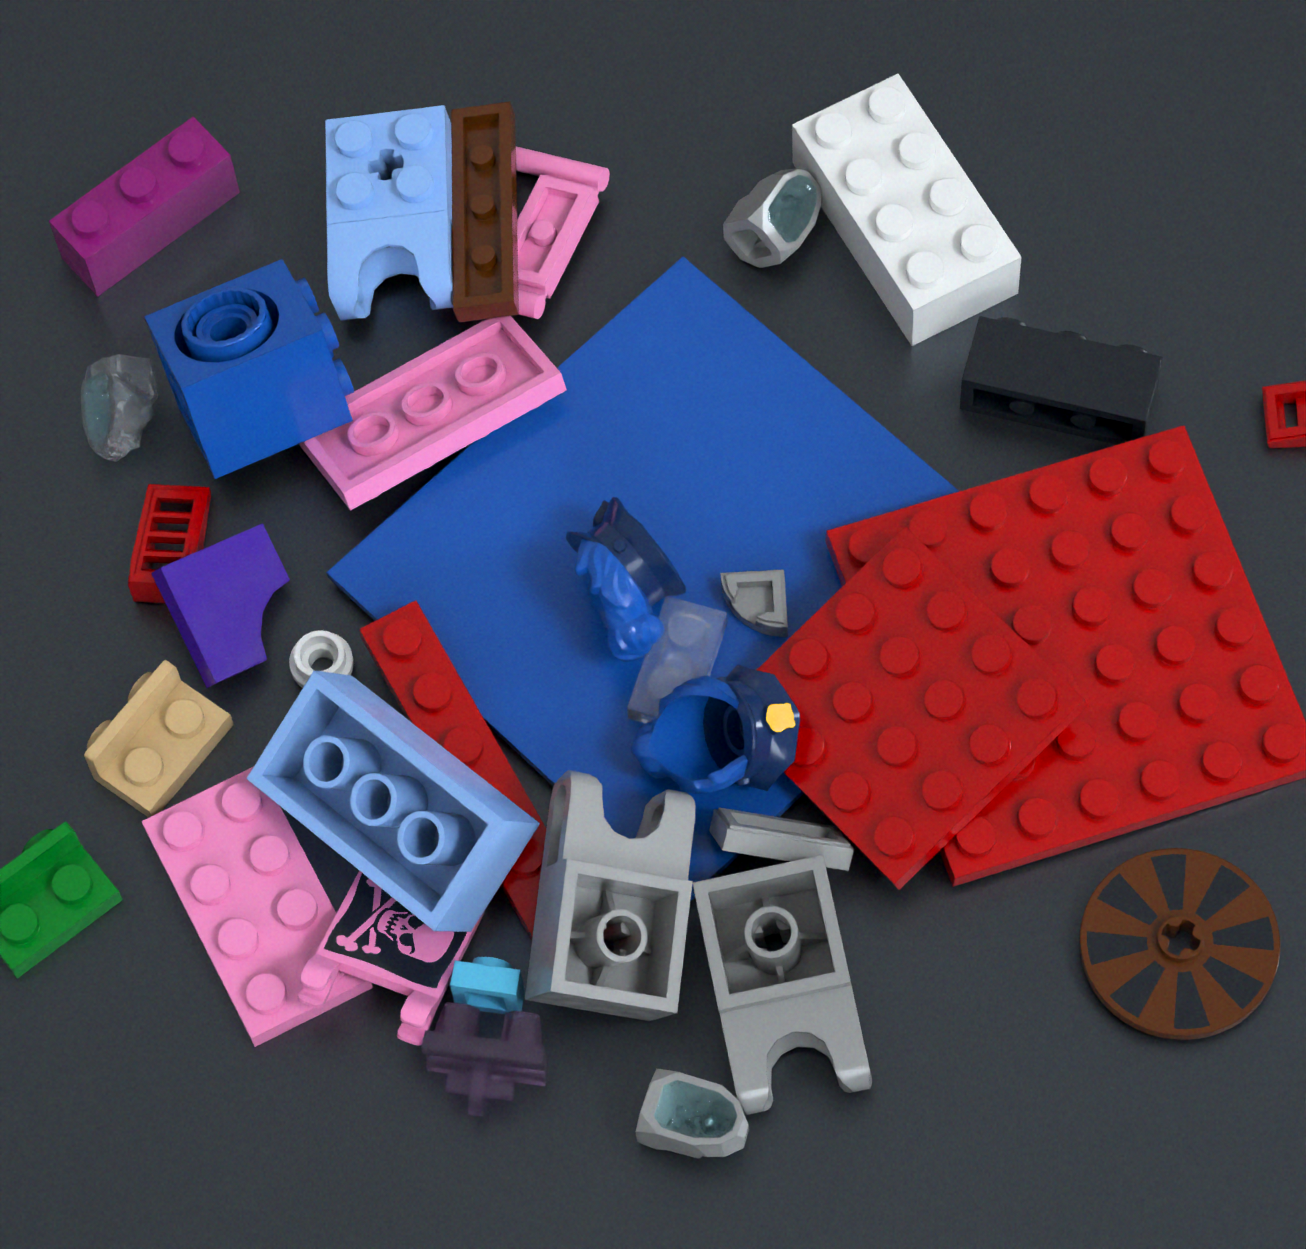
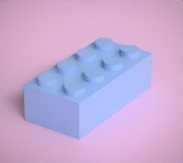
[246,670,540,932]

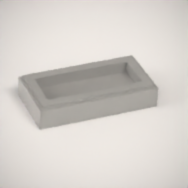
[709,807,854,871]

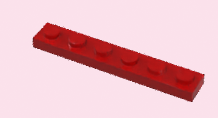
[359,600,546,941]

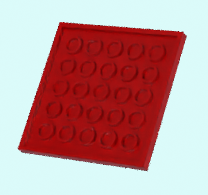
[825,425,1306,887]

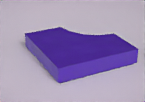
[151,523,290,688]

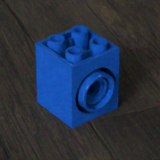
[144,259,354,479]

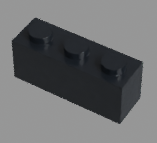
[960,316,1163,445]

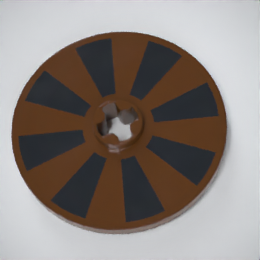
[1079,848,1280,1040]

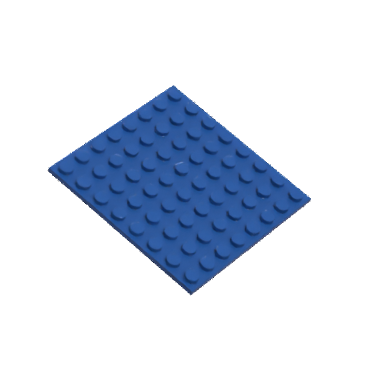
[327,256,959,902]

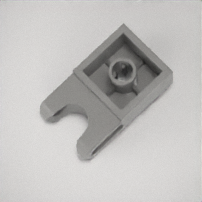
[525,770,696,1021]
[692,855,872,1115]

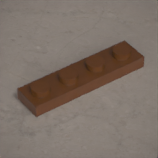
[451,101,519,322]

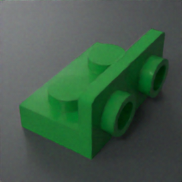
[0,822,123,979]

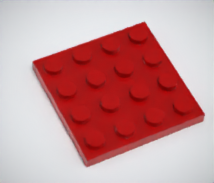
[757,526,1088,890]

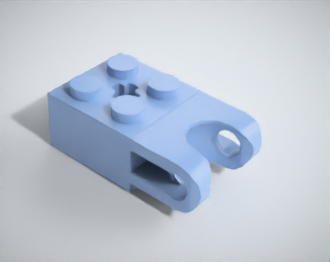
[325,105,453,321]

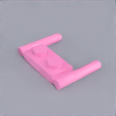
[422,146,610,319]

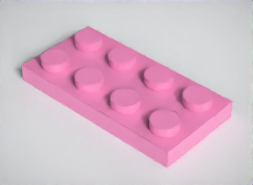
[299,316,567,511]
[141,766,373,1047]

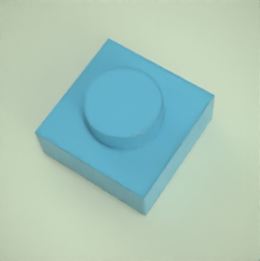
[450,957,525,1017]

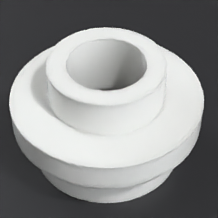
[289,630,354,688]

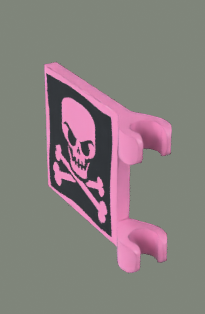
[298,871,485,1046]

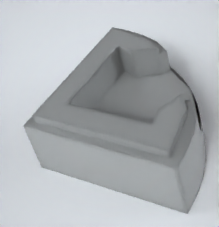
[720,570,788,637]

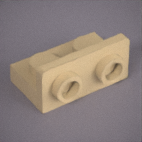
[84,660,234,818]

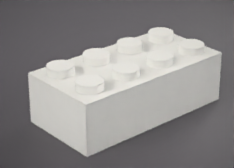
[792,74,1021,346]

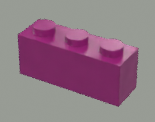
[49,116,240,297]

